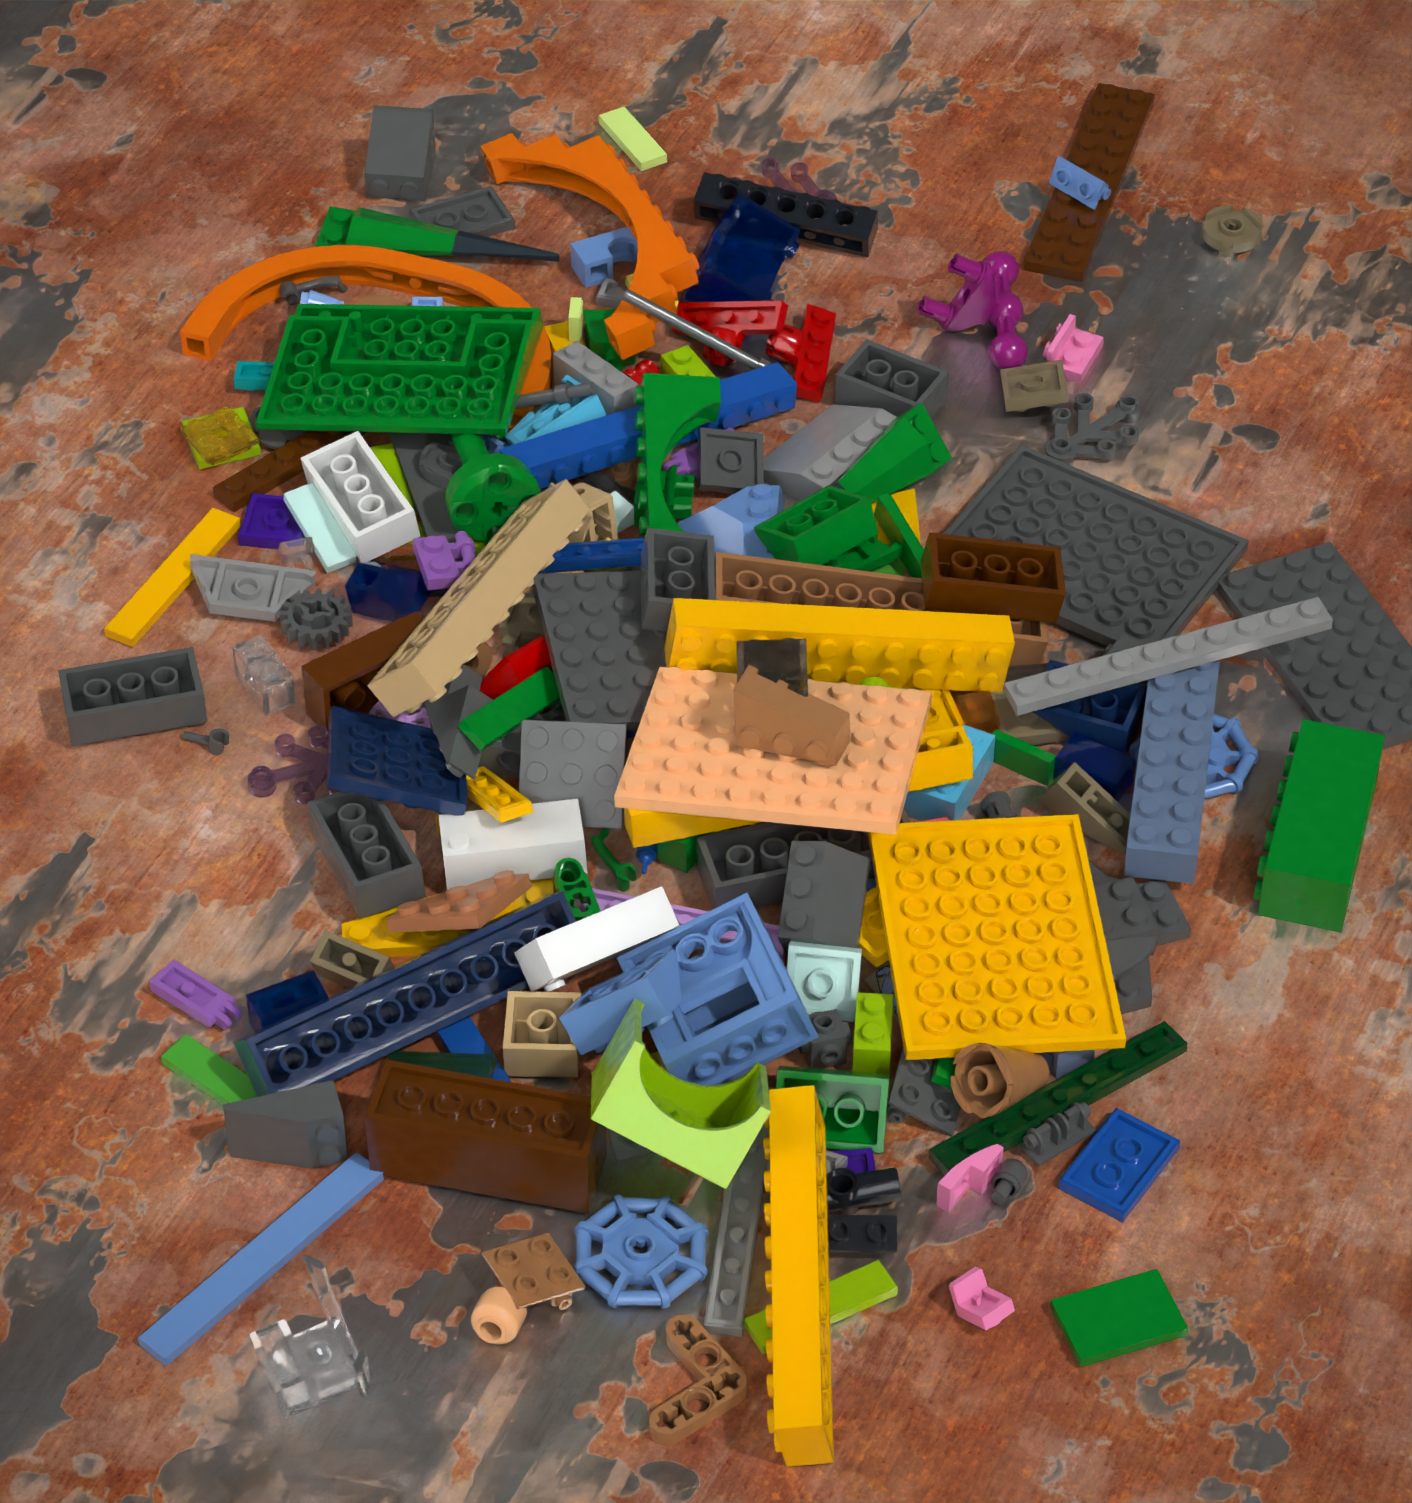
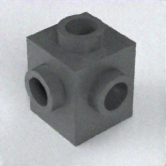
[798,1009,852,1069]

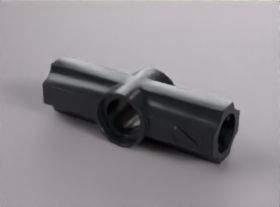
[827,1168,901,1215]

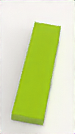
[744,1260,898,1355]

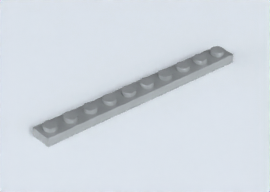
[1004,597,1333,716]

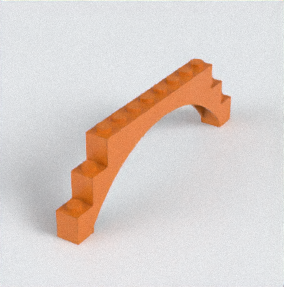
[480,133,699,360]

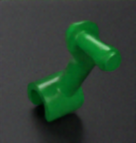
[591,828,637,892]

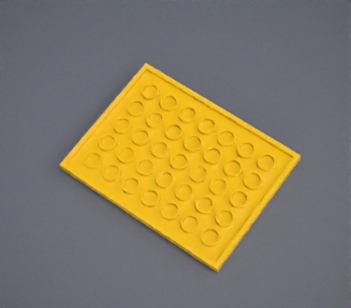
[868,814,1126,1060]

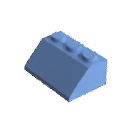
[559,949,682,1055]

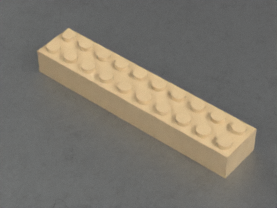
[367,479,590,717]

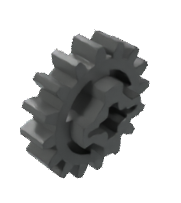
[280,588,353,650]

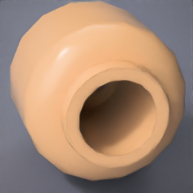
[471,1286,527,1345]

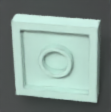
[787,941,862,1022]

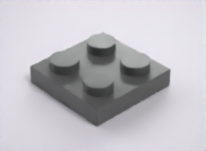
[698,427,764,494]

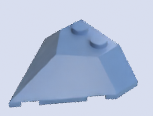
[677,484,785,559]

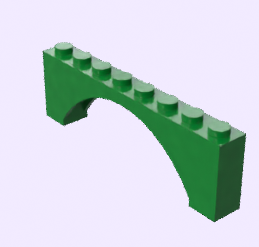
[634,373,721,538]

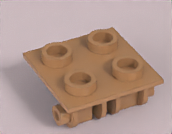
[482,1232,586,1310]

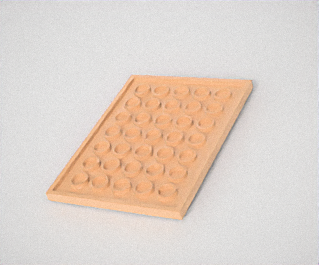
[614,667,932,835]

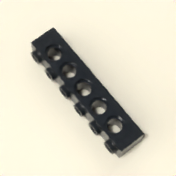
[693,172,878,257]

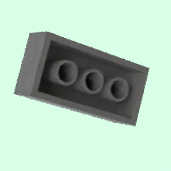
[58,647,207,746]
[307,792,426,919]

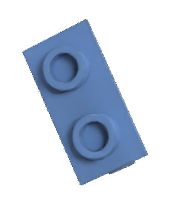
[1049,156,1111,210]

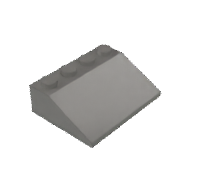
[763,404,897,502]

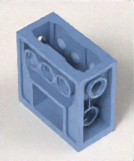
[617,893,819,1085]

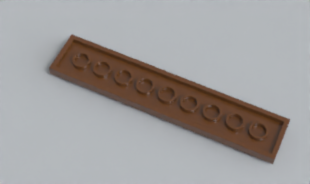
[1024,83,1155,282]

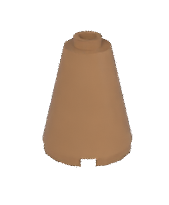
[951,1043,1049,1118]

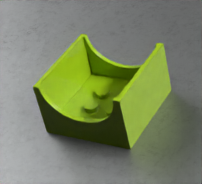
[591,998,771,1189]

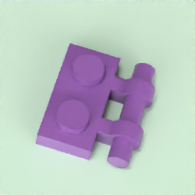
[413,531,477,590]

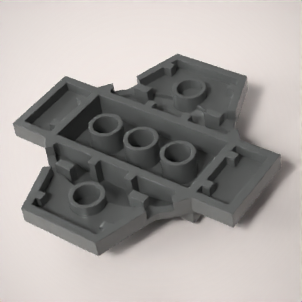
[1088,859,1191,1014]

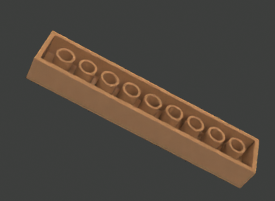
[714,552,1048,670]

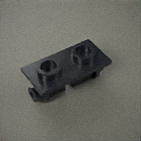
[828,1215,897,1253]

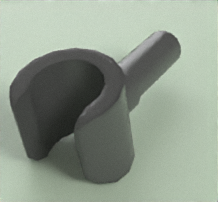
[183,729,229,756]

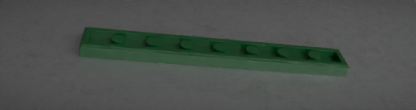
[929,1021,1188,1175]

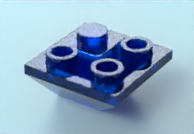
[345,561,432,622]

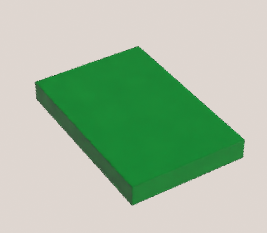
[1050,1269,1188,1368]

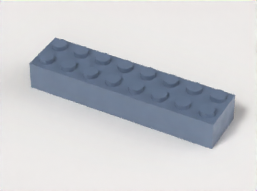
[1124,660,1220,884]

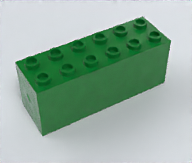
[1253,719,1385,933]

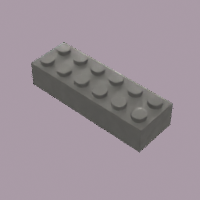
[696,808,911,909]

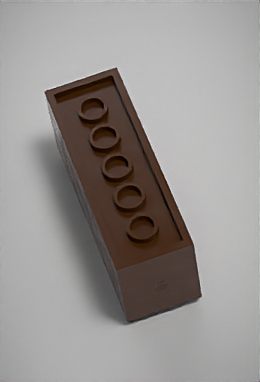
[365,1060,607,1214]

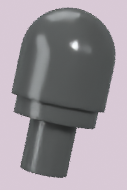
[991,1159,1027,1204]

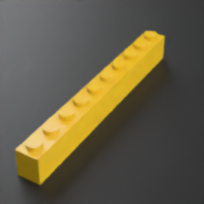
[624,725,973,848]

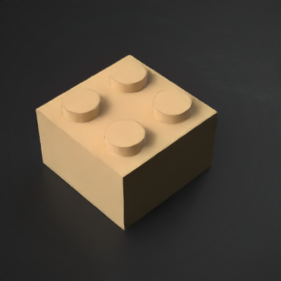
[503,991,581,1078]

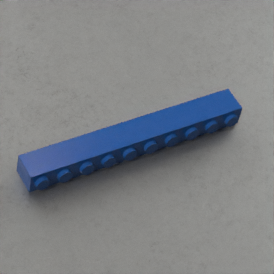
[499,362,797,489]

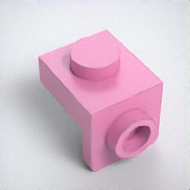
[949,1266,1015,1330]

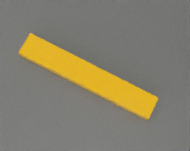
[104,508,241,648]

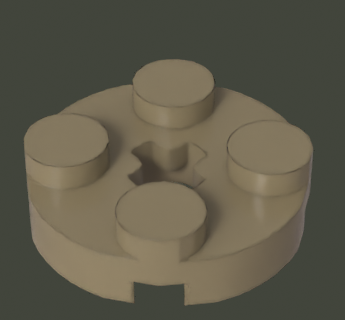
[1201,205,1263,257]

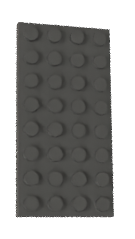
[1216,542,1412,749]

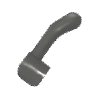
[279,276,348,305]

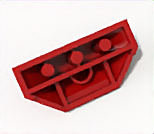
[479,634,553,700]

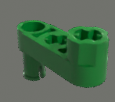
[553,858,601,922]

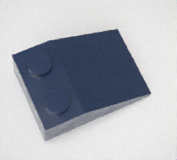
[1033,659,1147,760]

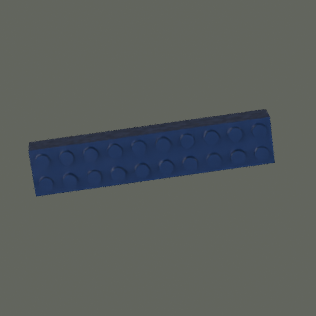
[233,891,576,1097]

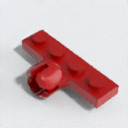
[672,300,788,366]
[765,304,836,403]

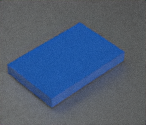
[1058,1108,1181,1223]

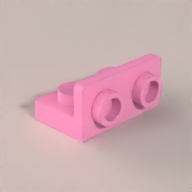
[1043,314,1104,383]

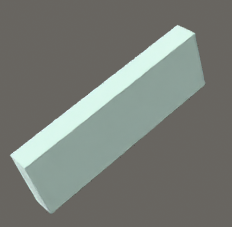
[283,482,357,574]

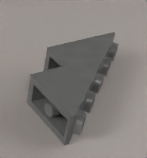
[424,664,493,779]

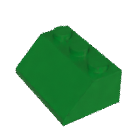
[754,485,878,565]
[776,1065,890,1153]

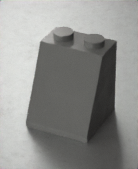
[364,105,436,201]

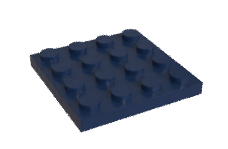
[327,706,467,816]

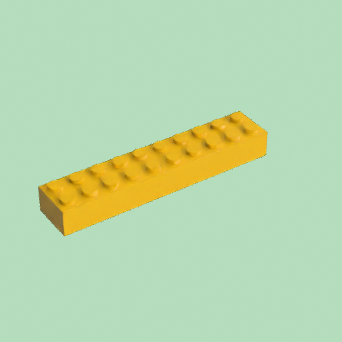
[664,598,1015,692]
[763,1085,834,1467]

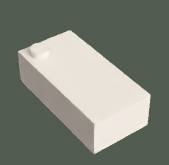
[300,431,421,564]
[439,798,588,890]
[514,886,680,992]

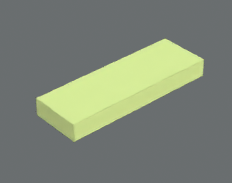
[599,106,667,171]

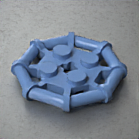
[1129,714,1259,799]
[573,1194,709,1309]

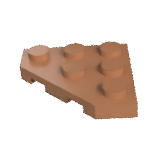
[386,870,532,933]

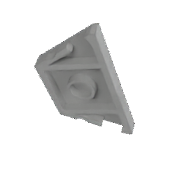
[190,554,316,622]

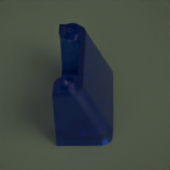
[681,193,801,302]

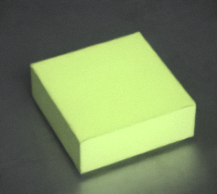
[568,297,584,342]

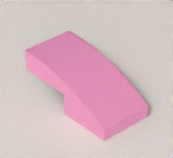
[936,1144,1004,1213]

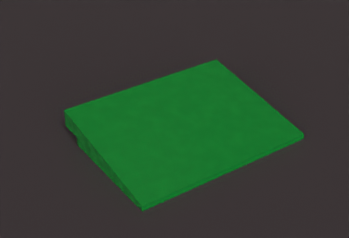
[256,304,544,435]

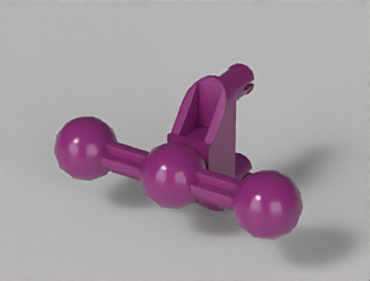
[917,251,1028,370]

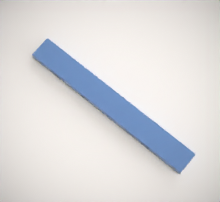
[138,1152,384,1367]

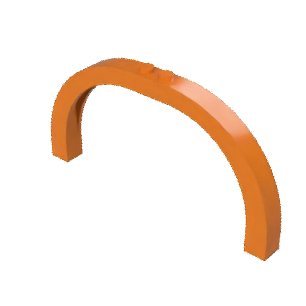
[180,245,552,431]

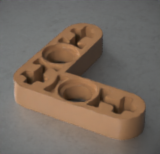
[649,1314,747,1446]

